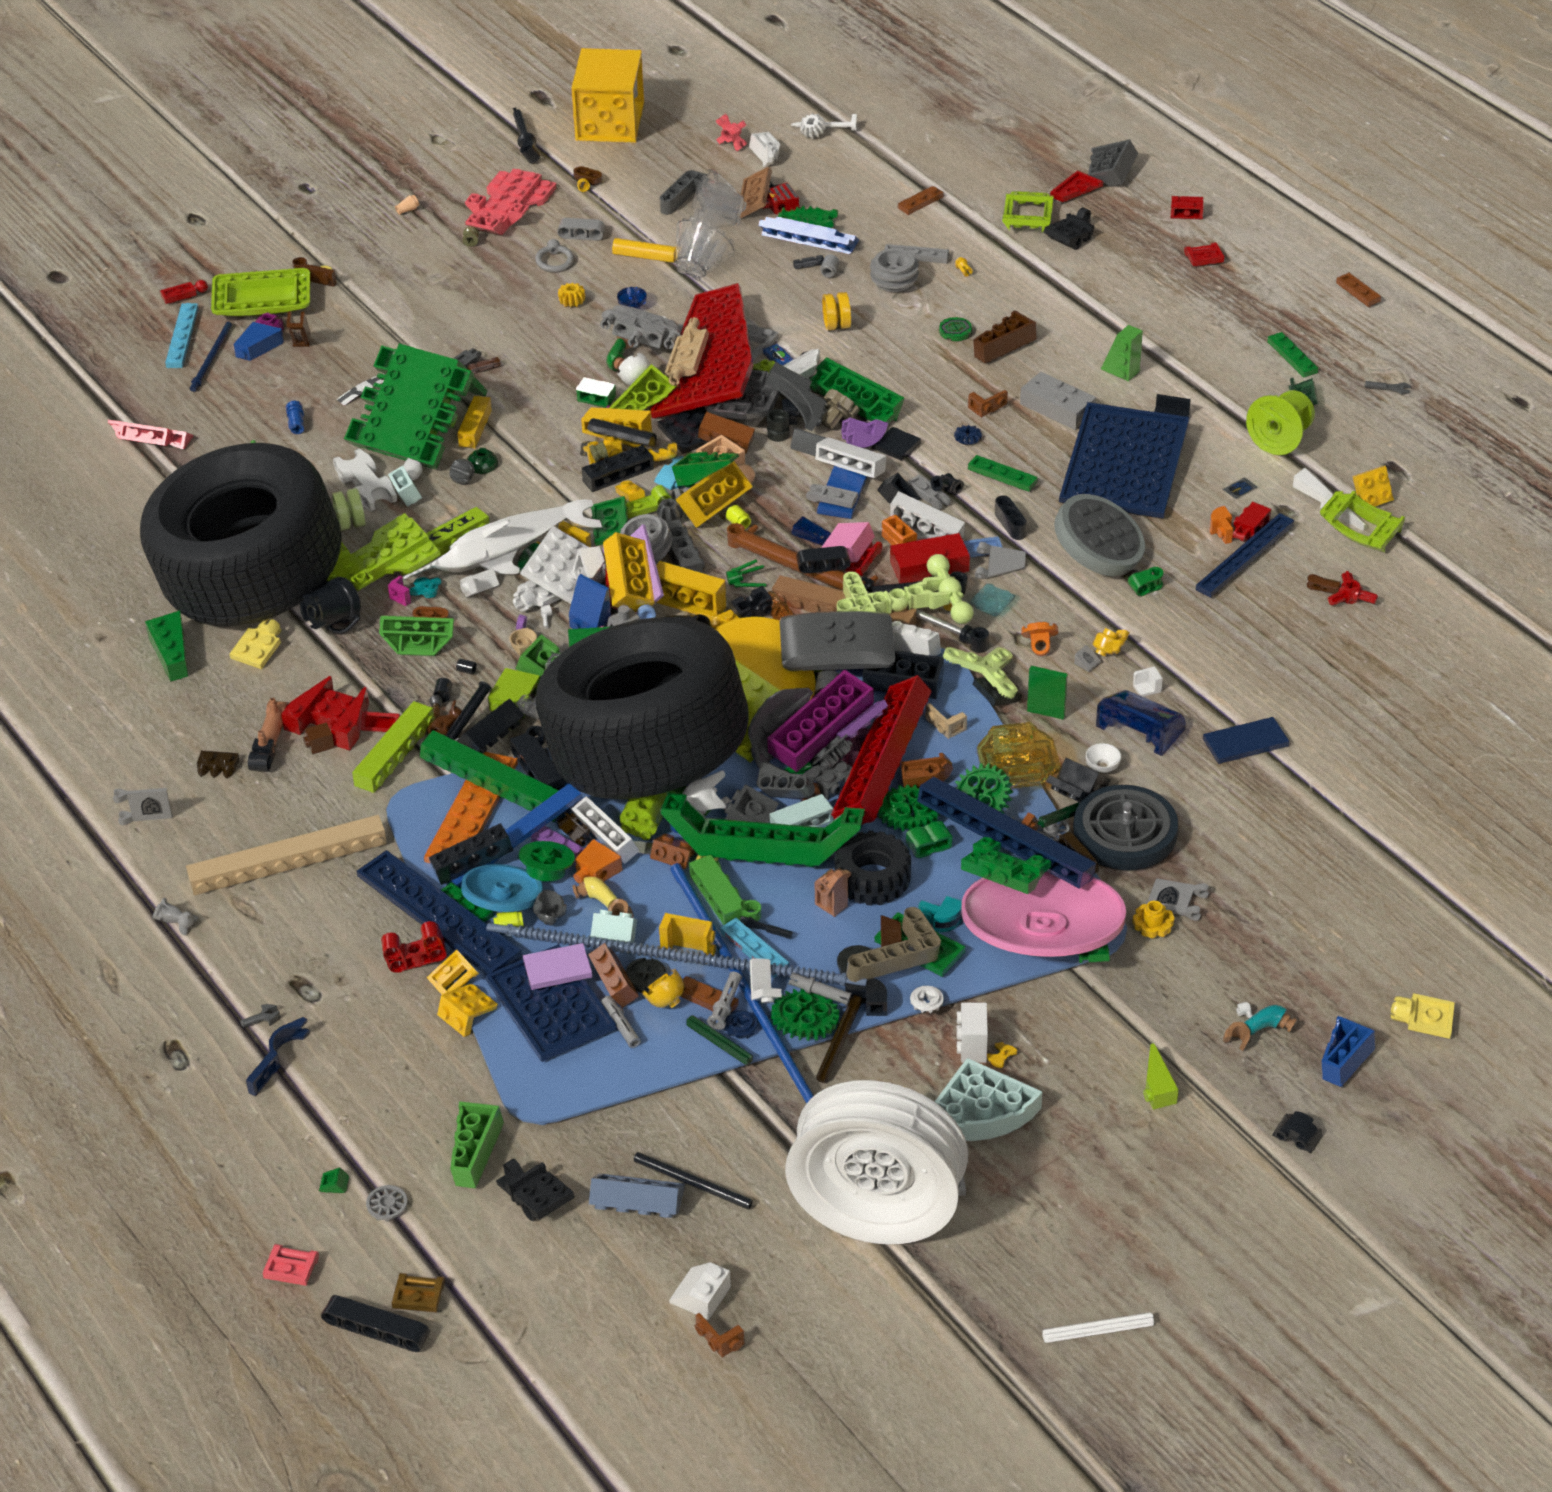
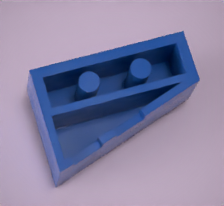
[1322,1016,1375,1087]

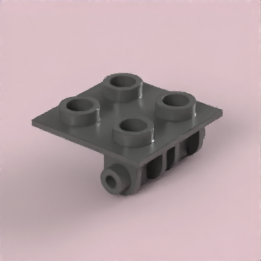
[811,734,853,770]

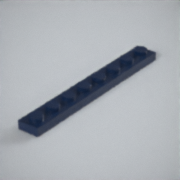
[1196,513,1295,598]

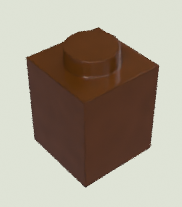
[303,722,334,755]

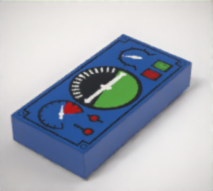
[763,344,794,365]

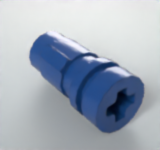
[286,400,304,434]

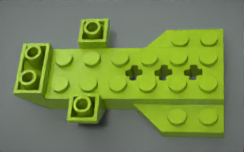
[327,513,441,592]

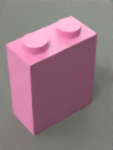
[821,522,875,562]

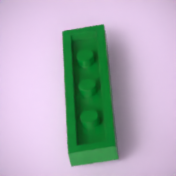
[1267,332,1318,378]
[968,455,1038,492]

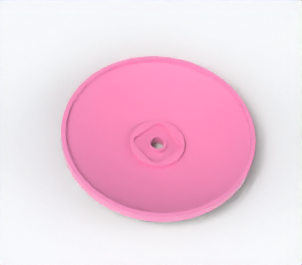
[961,871,1126,957]

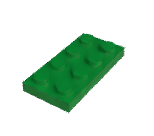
[874,912,965,977]

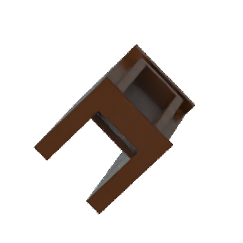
[286,311,311,347]

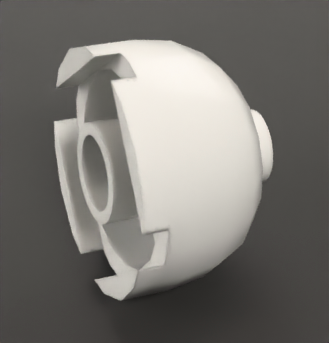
[617,353,651,386]

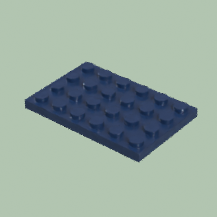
[485,944,616,1062]

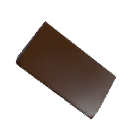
[880,915,902,947]

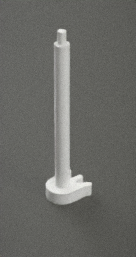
[791,114,858,131]

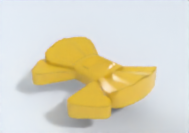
[987,1042,1017,1068]

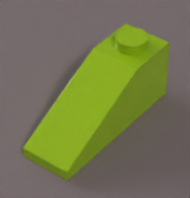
[1143,1043,1178,1110]

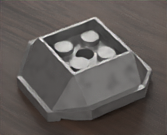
[704,370,780,426]

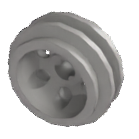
[870,248,919,292]
[620,514,673,562]

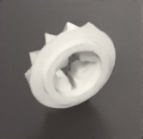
[910,986,943,1014]

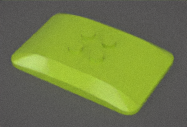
[211,268,310,316]

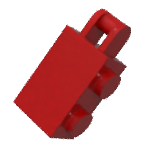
[1232,501,1271,542]

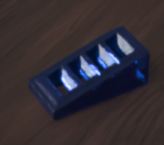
[791,516,831,546]

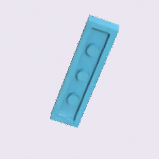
[720,918,789,978]

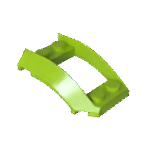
[1002,191,1053,232]
[1320,491,1405,553]

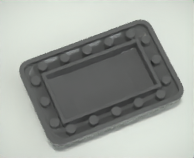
[780,611,895,671]

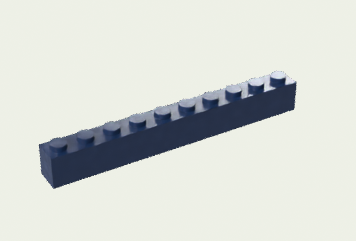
[917,777,1096,889]

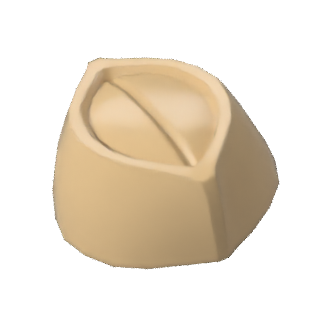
[509,628,537,656]

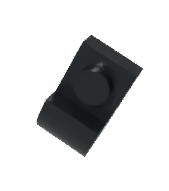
[845,978,887,1016]

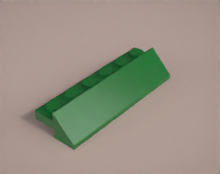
[809,357,904,424]

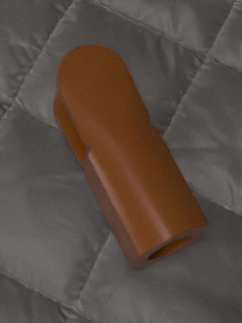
[1307,574,1341,594]

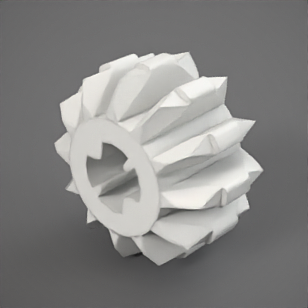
[799,113,826,140]

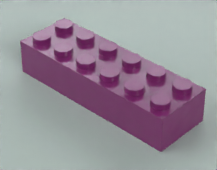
[767,670,874,772]

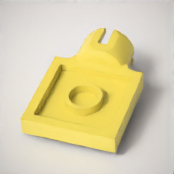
[229,618,281,669]
[1390,993,1455,1039]

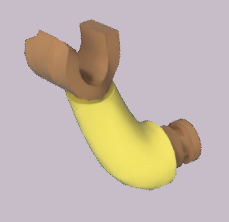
[572,876,634,918]

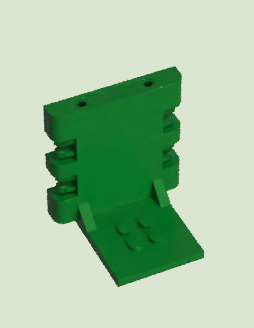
[344,343,488,470]

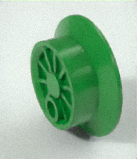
[519,841,575,881]

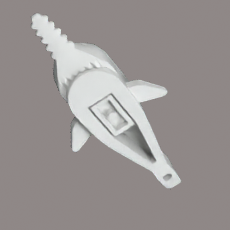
[403,499,602,580]

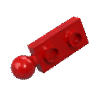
[160,280,208,304]

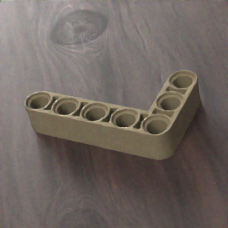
[846,907,941,982]

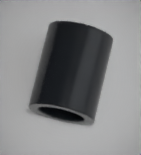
[456,658,477,675]

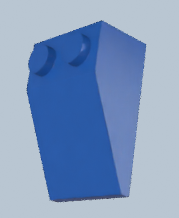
[569,574,611,629]

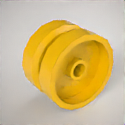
[822,292,851,331]

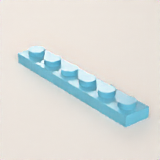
[165,303,199,368]

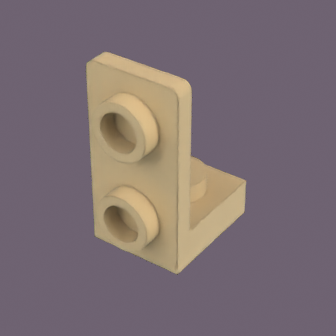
[925,703,967,739]

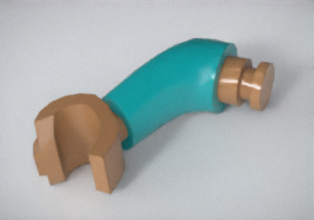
[1223,1005,1297,1051]

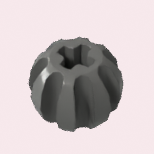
[450,458,475,485]
[657,498,683,522]

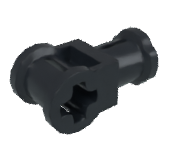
[930,473,964,495]

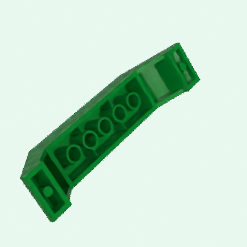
[661,793,865,867]

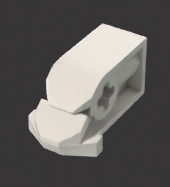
[749,132,780,167]

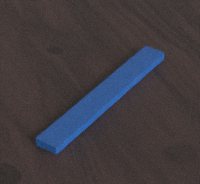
[450,783,583,888]

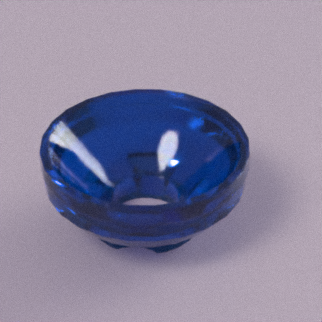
[617,287,647,309]

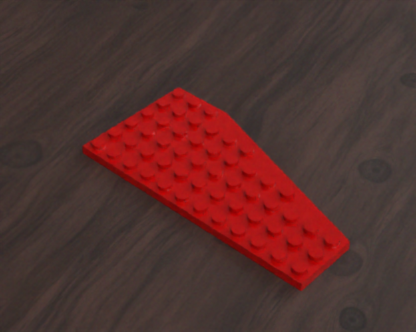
[651,283,754,419]

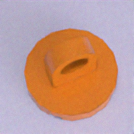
[1021,622,1059,656]

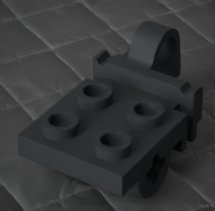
[1044,207,1095,250]
[496,1159,575,1221]

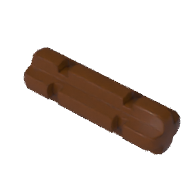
[468,357,501,374]

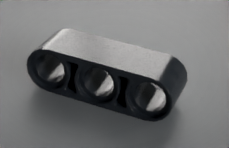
[995,495,1027,540]
[796,546,851,574]

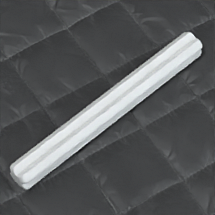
[1042,1312,1154,1343]

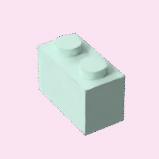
[388,465,422,507]
[591,910,637,943]

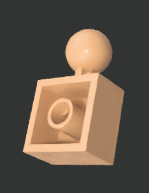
[696,435,755,484]

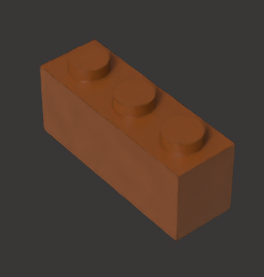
[698,412,755,454]
[588,943,639,1008]

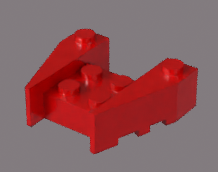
[281,676,369,751]

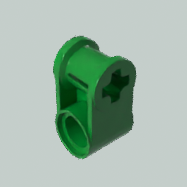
[1127,567,1164,597]

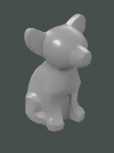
[152,897,199,936]

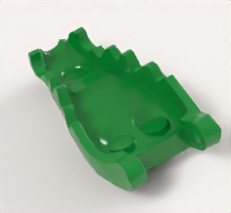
[778,205,839,228]

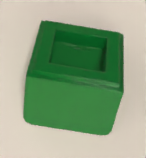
[319,1167,349,1193]

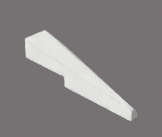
[1293,468,1367,531]

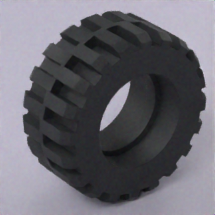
[835,830,911,906]

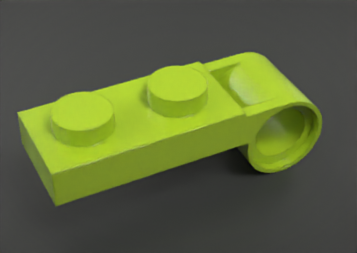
[627,485,672,519]

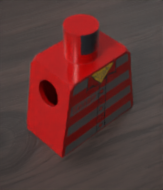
[762,182,799,215]

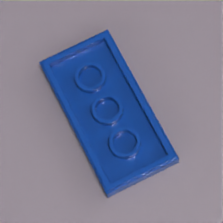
[817,466,868,519]

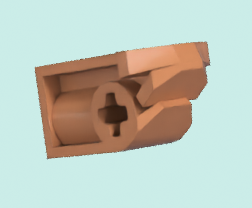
[815,868,851,917]

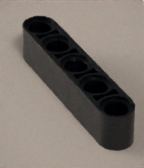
[321,1295,430,1352]

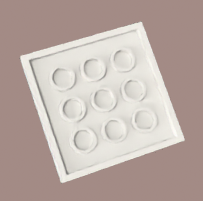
[520,526,606,604]

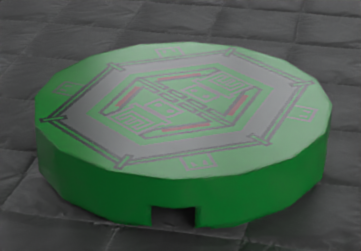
[939,317,972,342]

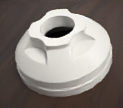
[1085,743,1121,773]

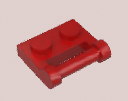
[1184,242,1224,266]

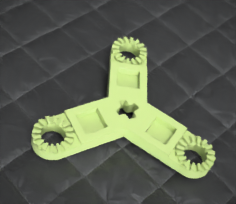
[943,647,1018,698]

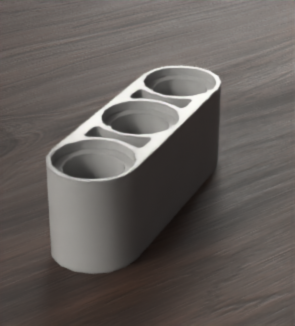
[557,218,605,241]

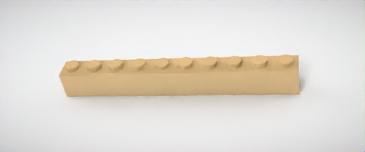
[186,815,387,895]

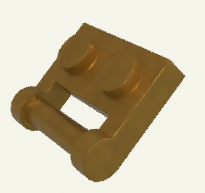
[392,1273,445,1313]

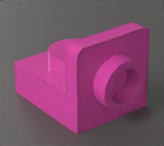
[388,576,411,606]

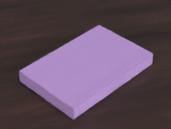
[523,943,592,990]

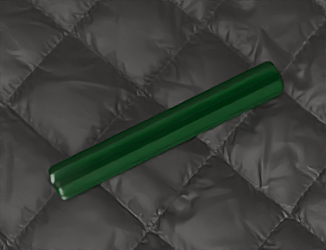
[1037,802,1080,828]
[686,1015,753,1065]

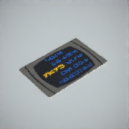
[1222,477,1258,499]

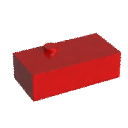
[890,533,970,583]

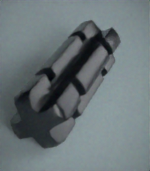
[793,255,824,269]

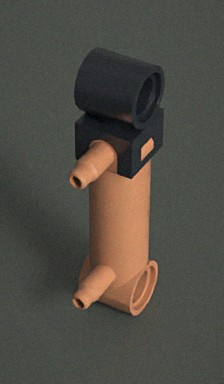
[248,698,289,772]

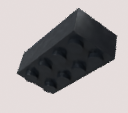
[863,651,944,699]

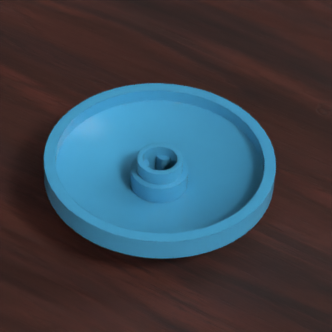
[461,864,542,912]

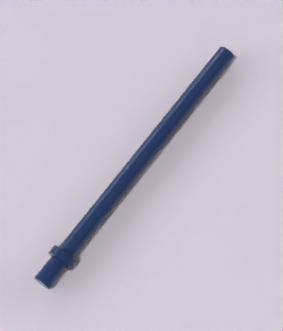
[189,322,232,392]

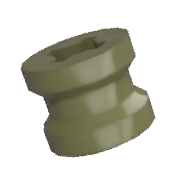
[462,226,479,247]
[589,441,608,462]

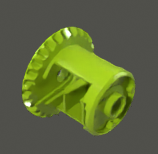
[1246,390,1315,455]

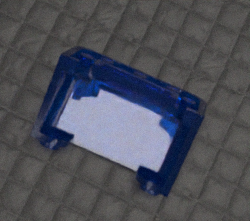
[1096,690,1186,756]

